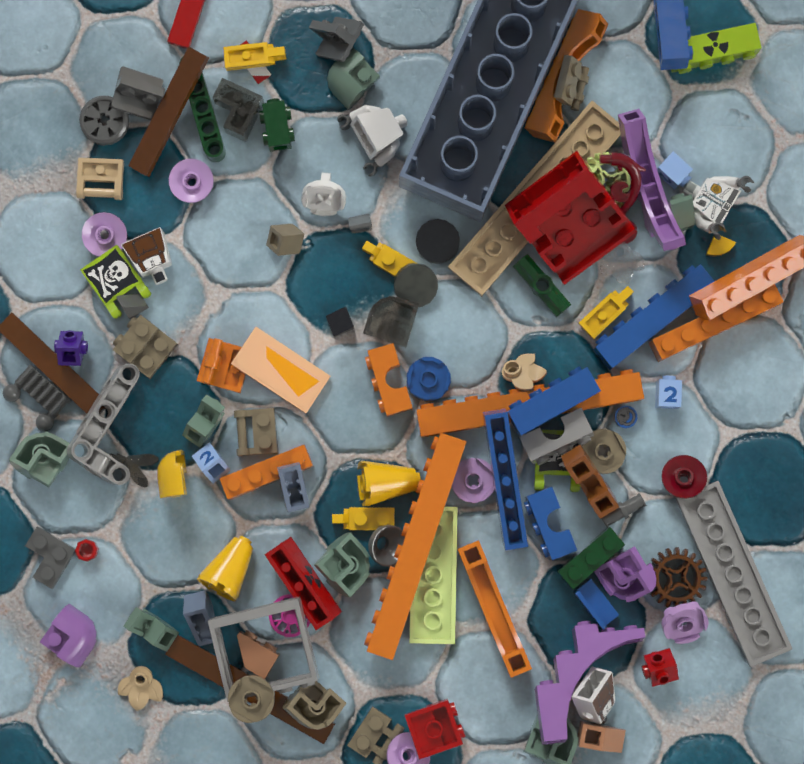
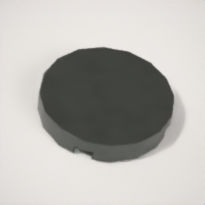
[393,263,438,308]

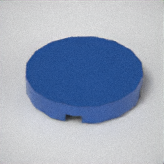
[407,357,451,401]

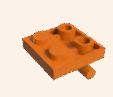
[197,338,246,394]

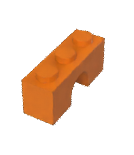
[365,343,413,417]

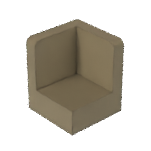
[266,224,304,256]

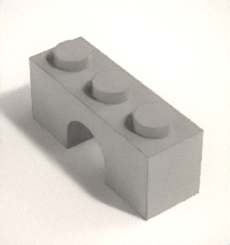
[520,408,594,465]

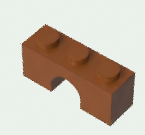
[561,444,619,519]

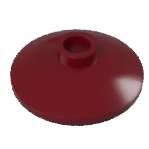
[661,455,707,499]

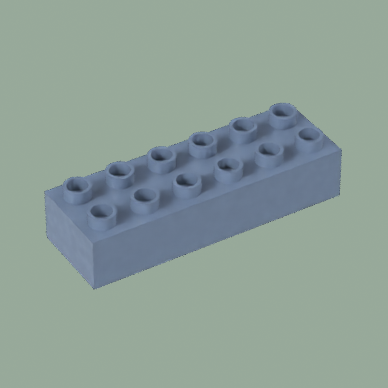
[399,0,579,222]

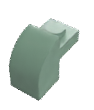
[182,394,225,448]
[123,607,179,652]

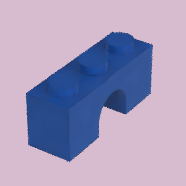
[524,487,577,560]

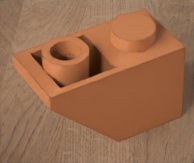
[237,630,280,679]
[577,721,626,753]

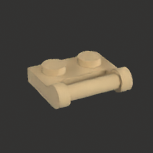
[76,158,124,200]

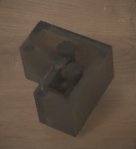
[212,78,265,142]

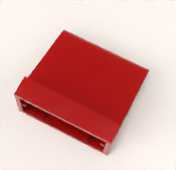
[505,151,637,285]

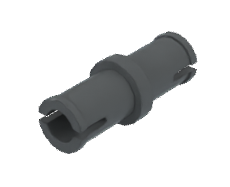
[601,493,646,527]

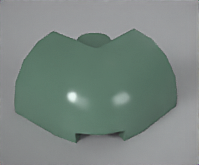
[327,48,380,110]
[9,431,70,487]
[314,532,370,597]
[523,714,579,764]

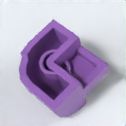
[594,546,656,602]
[40,604,97,667]

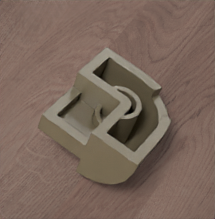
[283,681,347,730]

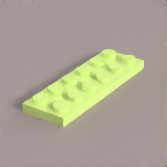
[409,507,458,644]

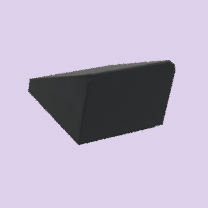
[326,307,355,337]

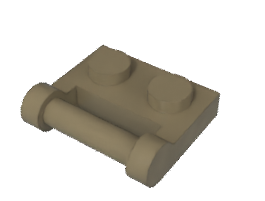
[234,408,278,456]

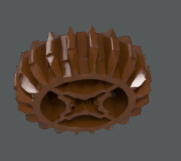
[650,547,708,608]

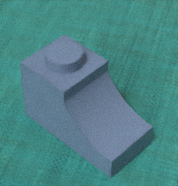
[277,462,310,513]
[183,590,215,646]

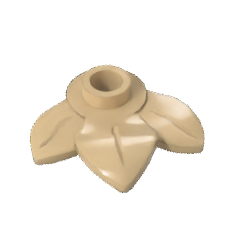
[502,354,547,391]
[118,666,163,711]

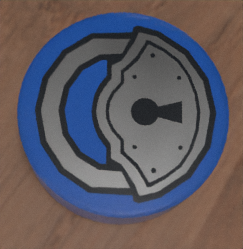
[614,406,637,428]

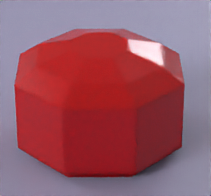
[75,539,99,562]

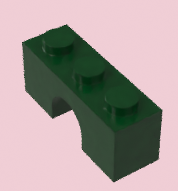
[556,527,625,589]

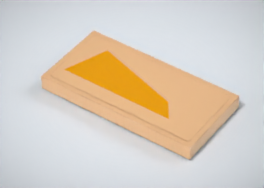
[231,327,331,414]

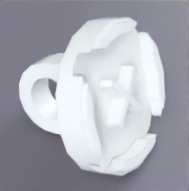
[301,172,346,216]

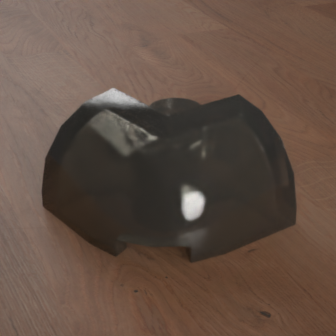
[363,296,419,348]

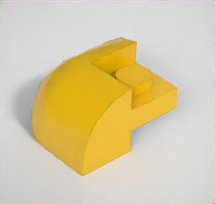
[157,450,187,498]

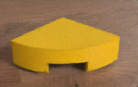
[706,235,736,257]

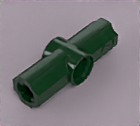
[513,254,572,318]

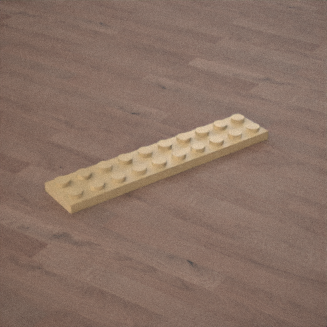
[448,101,621,297]

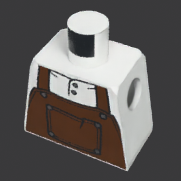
[121,227,172,285]
[572,666,615,725]

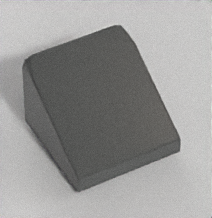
[348,214,372,234]
[116,294,149,319]

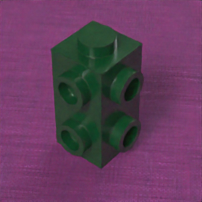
[259,98,295,152]

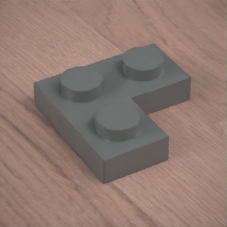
[25,526,75,589]

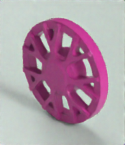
[269,594,310,637]

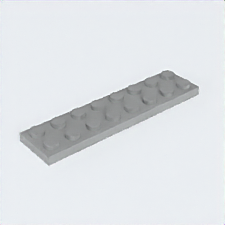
[676,481,792,667]

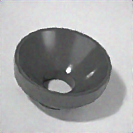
[368,525,405,567]

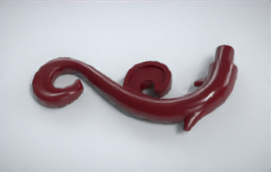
[599,152,646,244]

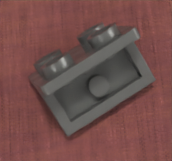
[309,17,364,62]
[111,66,165,120]

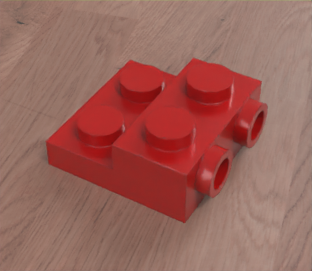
[404,698,465,760]

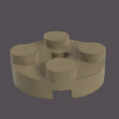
[581,429,626,474]
[228,675,275,723]

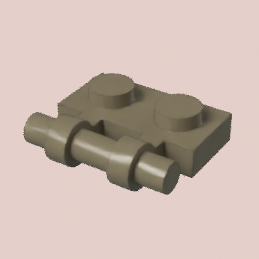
[554,55,589,111]
[347,706,405,764]

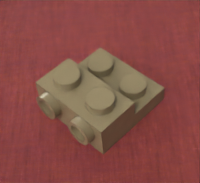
[113,315,178,379]

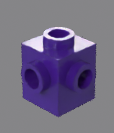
[54,330,88,366]

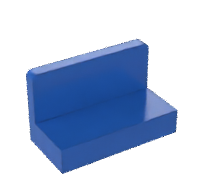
[573,579,619,630]

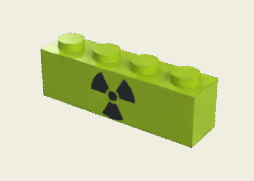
[671,23,762,74]

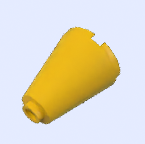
[357,461,421,506]
[197,536,254,602]

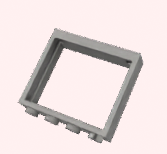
[208,596,319,702]

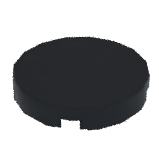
[415,219,460,264]

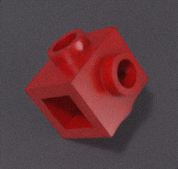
[641,648,679,687]

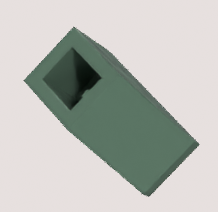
[668,193,695,232]

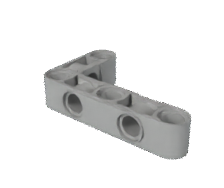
[67,364,139,485]

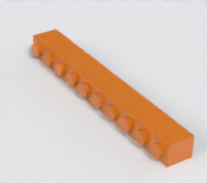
[416,369,644,438]
[364,433,467,660]

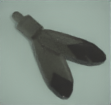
[110,453,159,488]

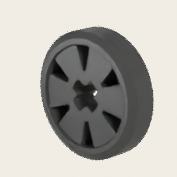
[79,96,129,145]

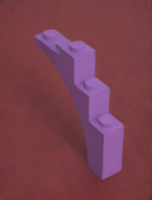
[618,109,686,251]
[534,621,645,745]

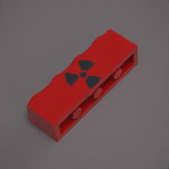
[264,537,342,630]

